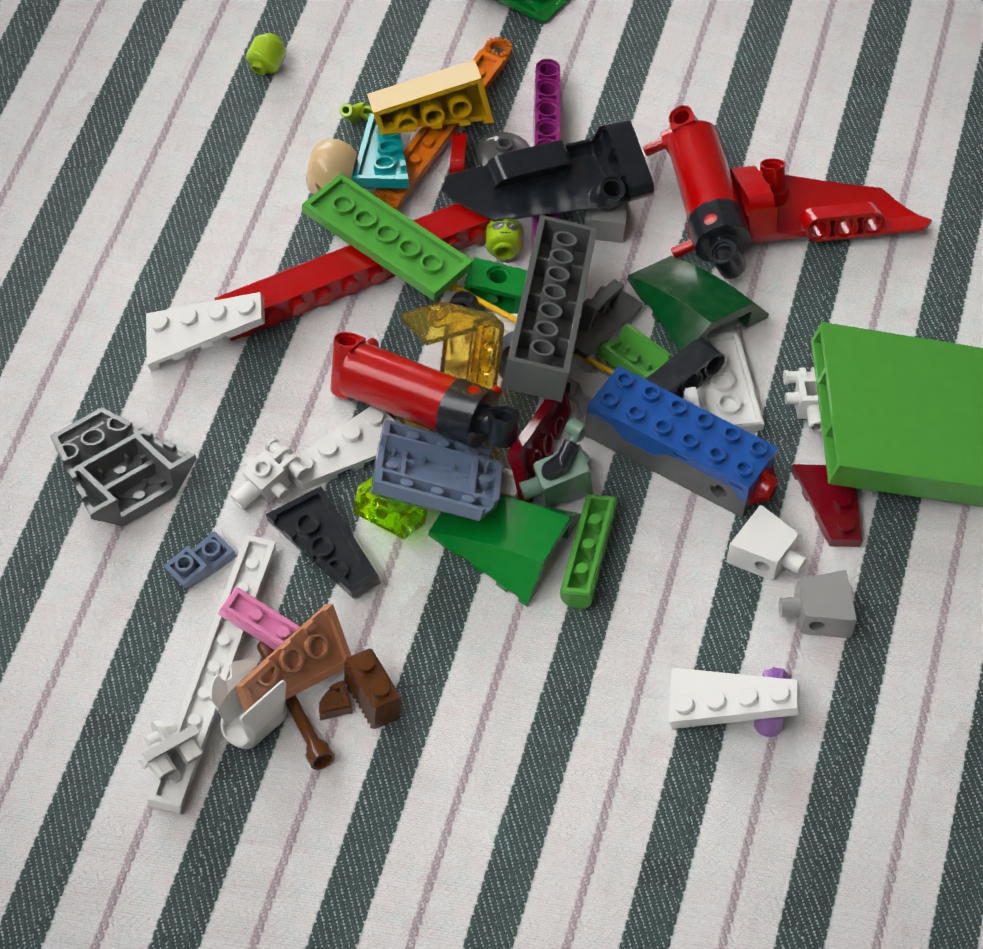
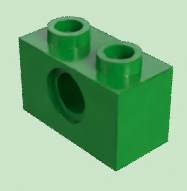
[464,257,527,314]

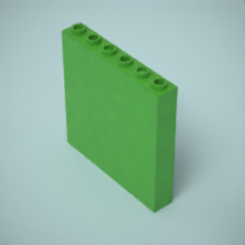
[811,322,983,507]

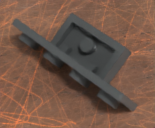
[573,279,643,358]

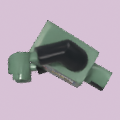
[519,418,593,506]

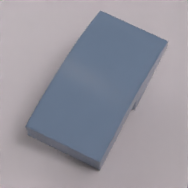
[164,531,237,589]

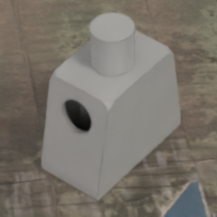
[778,570,857,638]

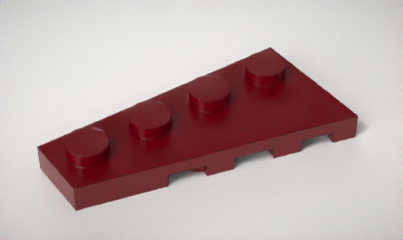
[507,388,572,503]

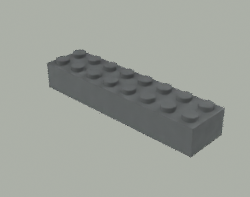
[501,215,597,402]

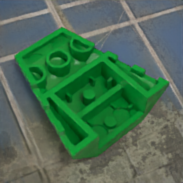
[428,496,581,607]

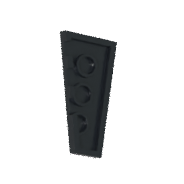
[266,486,381,598]

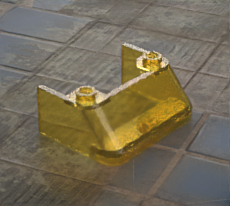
[394,302,504,433]

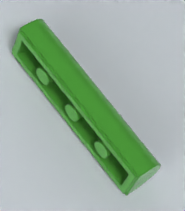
[560,494,618,609]

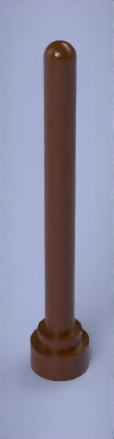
[257,641,335,770]

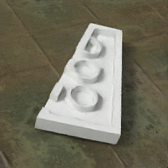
[146,292,265,370]

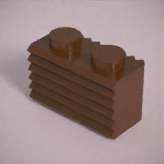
[344,648,402,729]

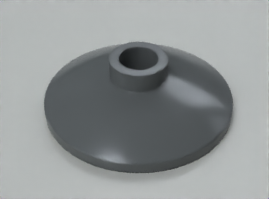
[475,132,530,166]

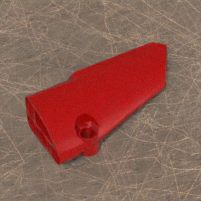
[730,158,932,244]

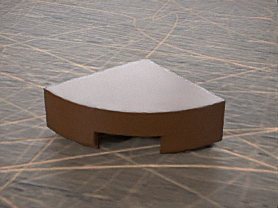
[319,680,352,720]

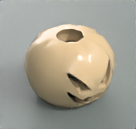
[306,139,358,195]

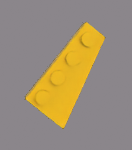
[367,60,494,135]

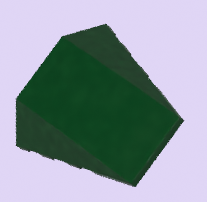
[627,256,769,353]

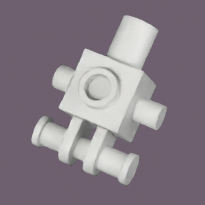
[783,367,822,433]
[231,438,309,510]

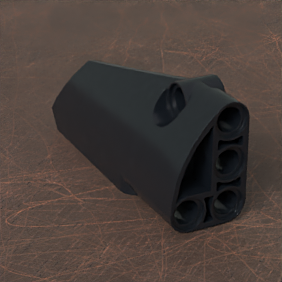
[440,119,654,221]

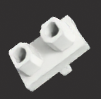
[138,719,203,780]

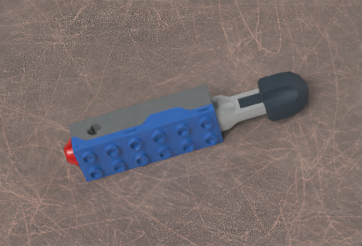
[494,331,779,518]

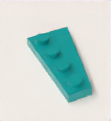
[352,113,409,189]

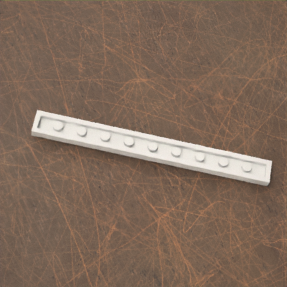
[147,534,276,814]

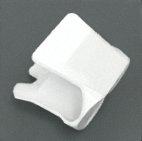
[210,659,287,749]

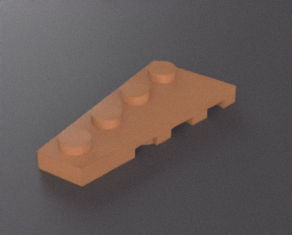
[235,604,351,713]

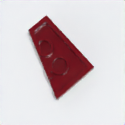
[791,464,862,547]

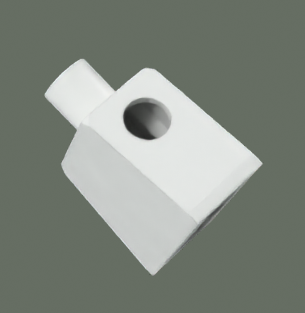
[726,505,807,580]

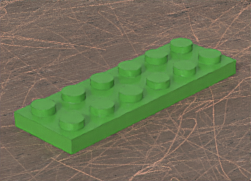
[302,173,473,301]

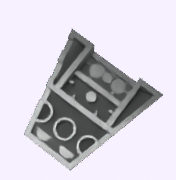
[50,407,196,526]

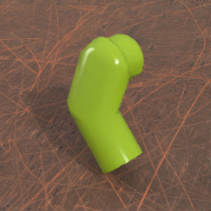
[339,102,373,123]

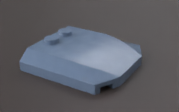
[370,419,502,521]

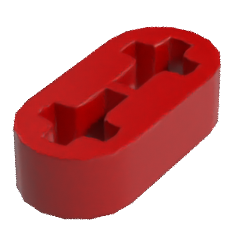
[449,133,467,174]

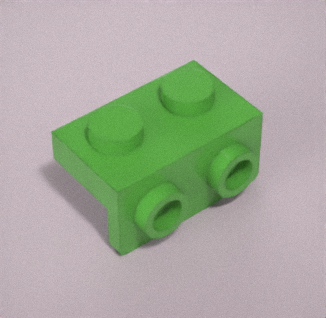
[597,324,672,379]

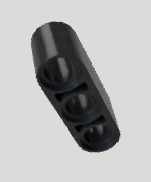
[646,337,725,398]

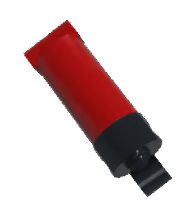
[643,105,751,279]
[330,332,519,448]

